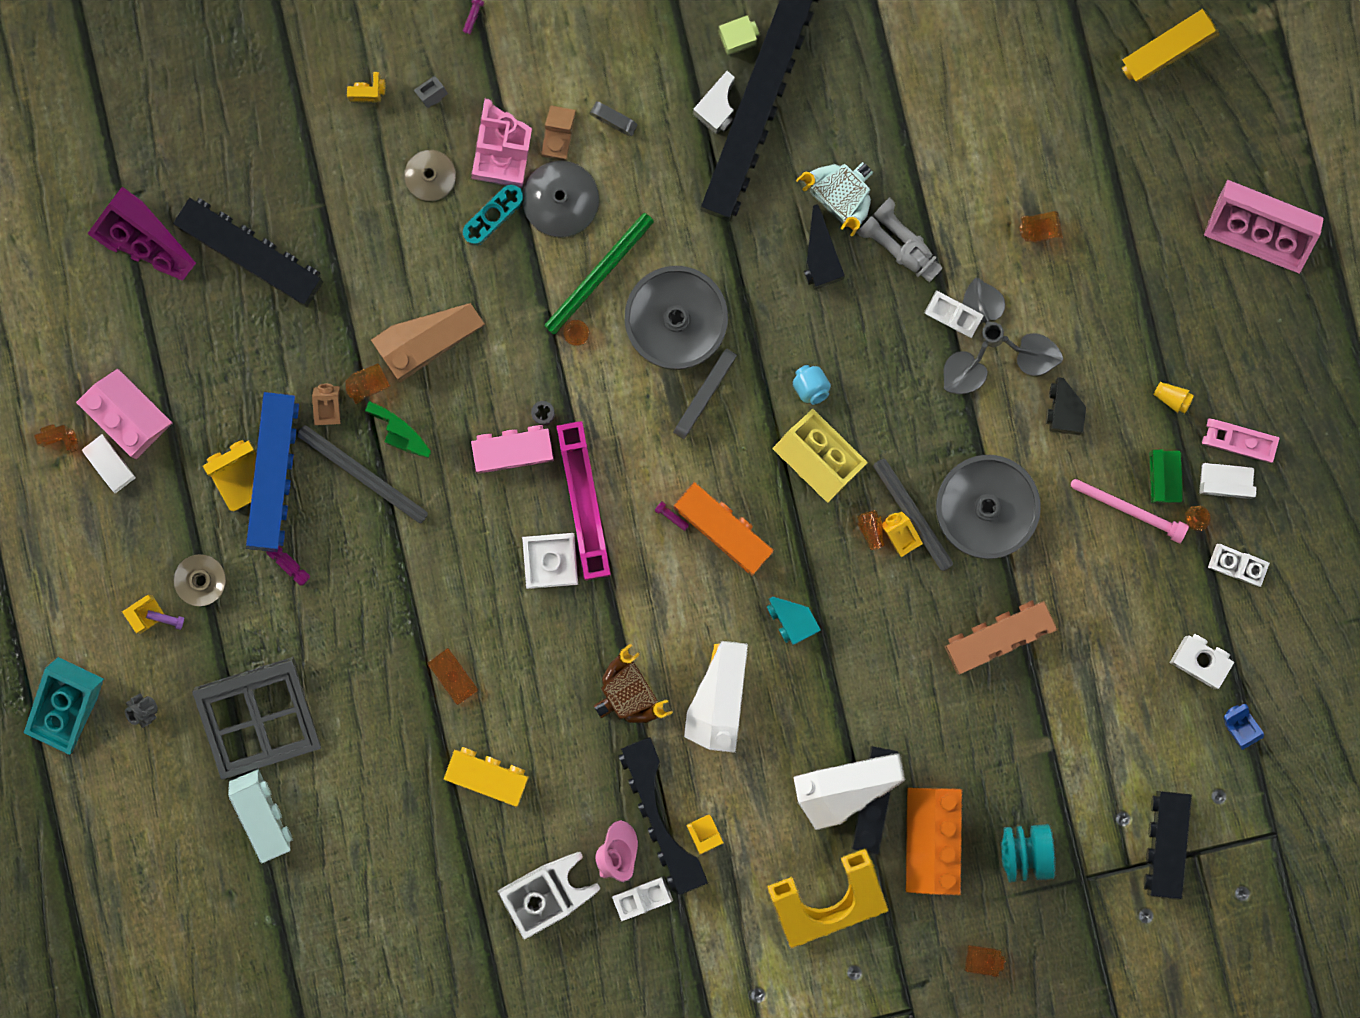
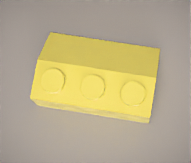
[772,409,868,503]

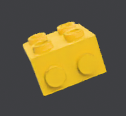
[203,440,257,512]

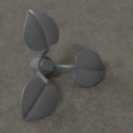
[944,278,1063,394]

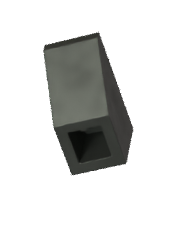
[1046,377,1086,435]

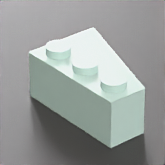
[229,768,293,863]

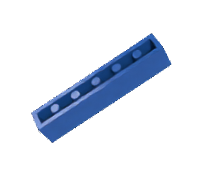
[246,392,299,552]

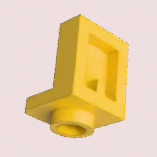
[347,72,385,102]
[880,512,923,557]

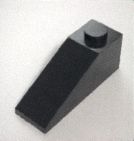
[803,204,845,290]

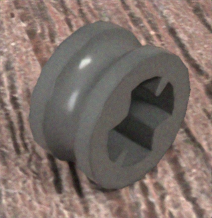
[531,401,555,425]

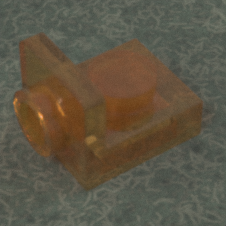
[345,363,390,404]
[964,945,1005,977]

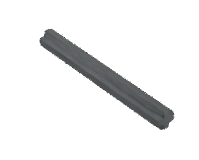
[874,458,953,571]

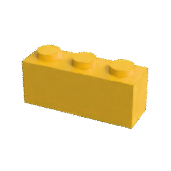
[444,747,529,807]

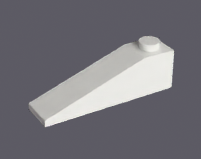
[794,754,904,830]

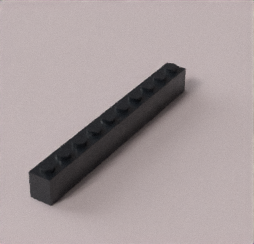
[701,0,819,222]

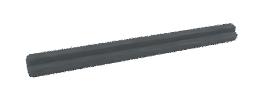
[297,425,428,523]

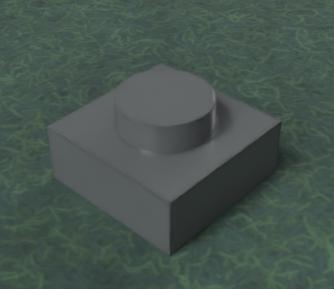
[414,76,448,108]

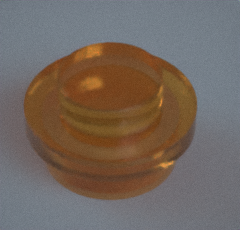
[563,320,589,346]
[1185,506,1211,531]

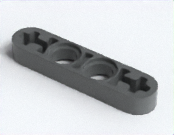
[673,348,737,439]

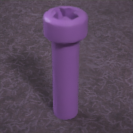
[146,610,184,630]

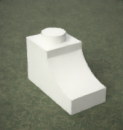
[693,71,735,134]

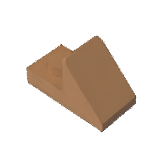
[541,106,576,161]

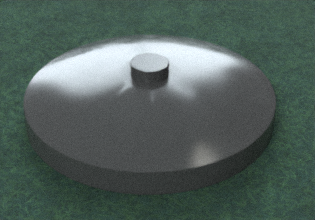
[625,266,728,370]
[936,455,1041,559]

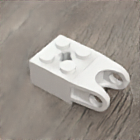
[498,852,600,939]

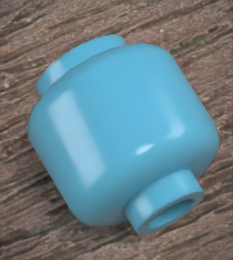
[792,365,831,405]

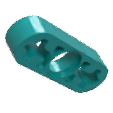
[463,185,523,245]

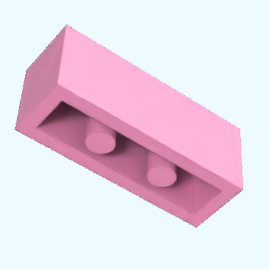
[471,425,554,474]

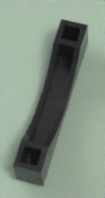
[618,737,708,895]

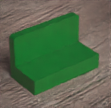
[1149,449,1183,503]

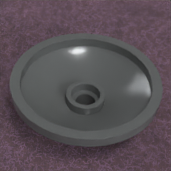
[522,161,599,238]

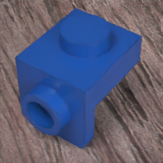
[1224,704,1264,750]

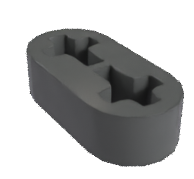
[590,101,638,137]

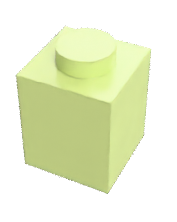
[719,15,759,55]

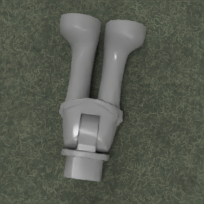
[856,197,943,282]

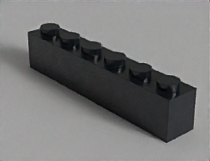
[173,197,323,307]

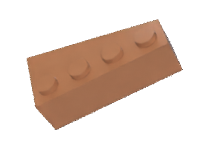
[944,600,1057,675]

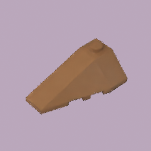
[371,303,485,383]

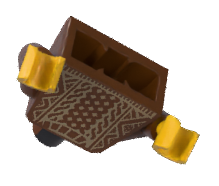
[593,644,672,723]

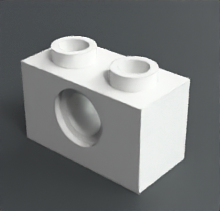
[1170,634,1234,689]

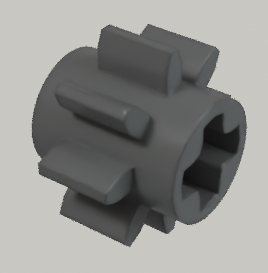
[125,693,158,728]

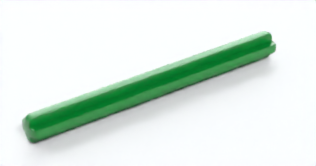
[545,213,654,334]

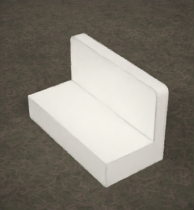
[1199,463,1256,499]

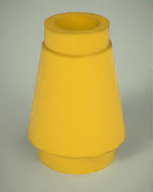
[1154,382,1194,414]

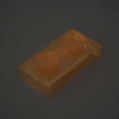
[427,648,479,705]

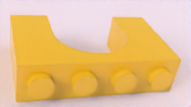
[767,849,888,948]

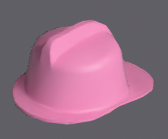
[595,821,638,881]

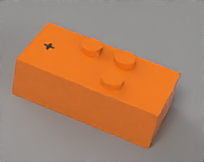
[674,482,774,576]

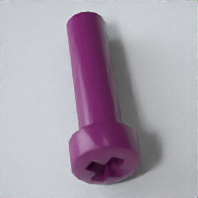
[463,0,485,35]
[655,501,689,531]

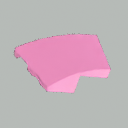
[471,99,532,188]

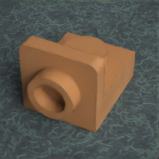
[312,384,341,425]

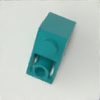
[766,596,821,645]

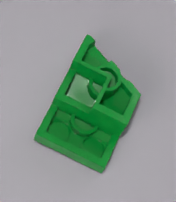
[365,401,431,458]

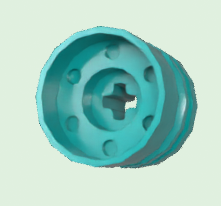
[1001,824,1055,882]

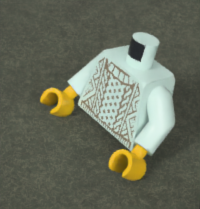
[796,162,873,236]

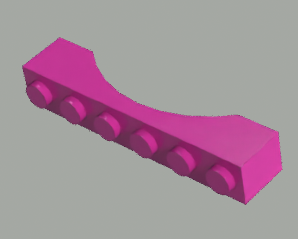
[557,421,611,581]

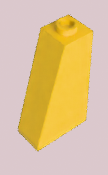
[1122,9,1220,83]

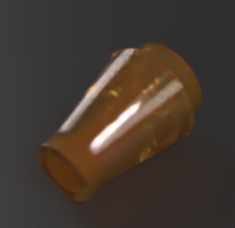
[856,510,885,550]

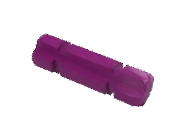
[266,546,310,586]

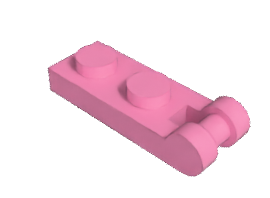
[1202,419,1279,463]

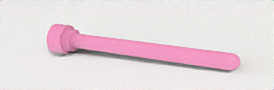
[1071,479,1189,544]

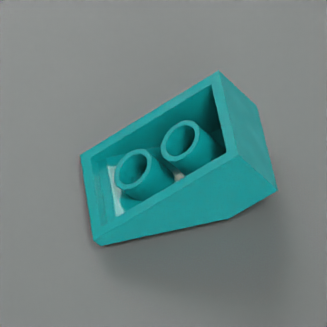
[24,657,104,755]

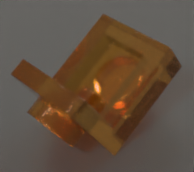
[1019,211,1062,243]
[34,424,78,453]

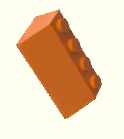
[906,788,962,895]

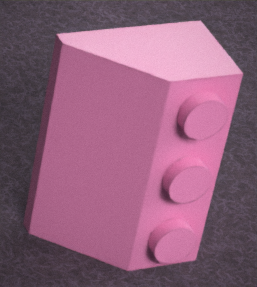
[76,369,172,459]

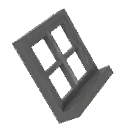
[192,656,322,780]

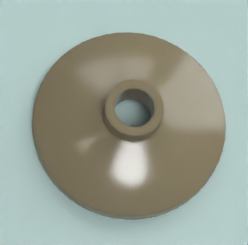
[404,150,456,201]
[174,554,226,606]

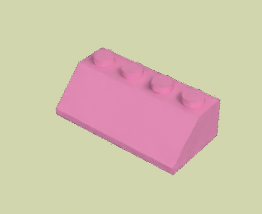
[1204,180,1324,274]

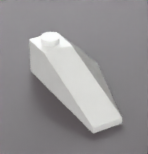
[684,641,747,753]

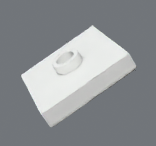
[522,533,578,589]

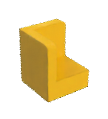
[122,595,165,634]
[687,815,723,854]

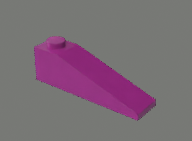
[87,187,196,281]

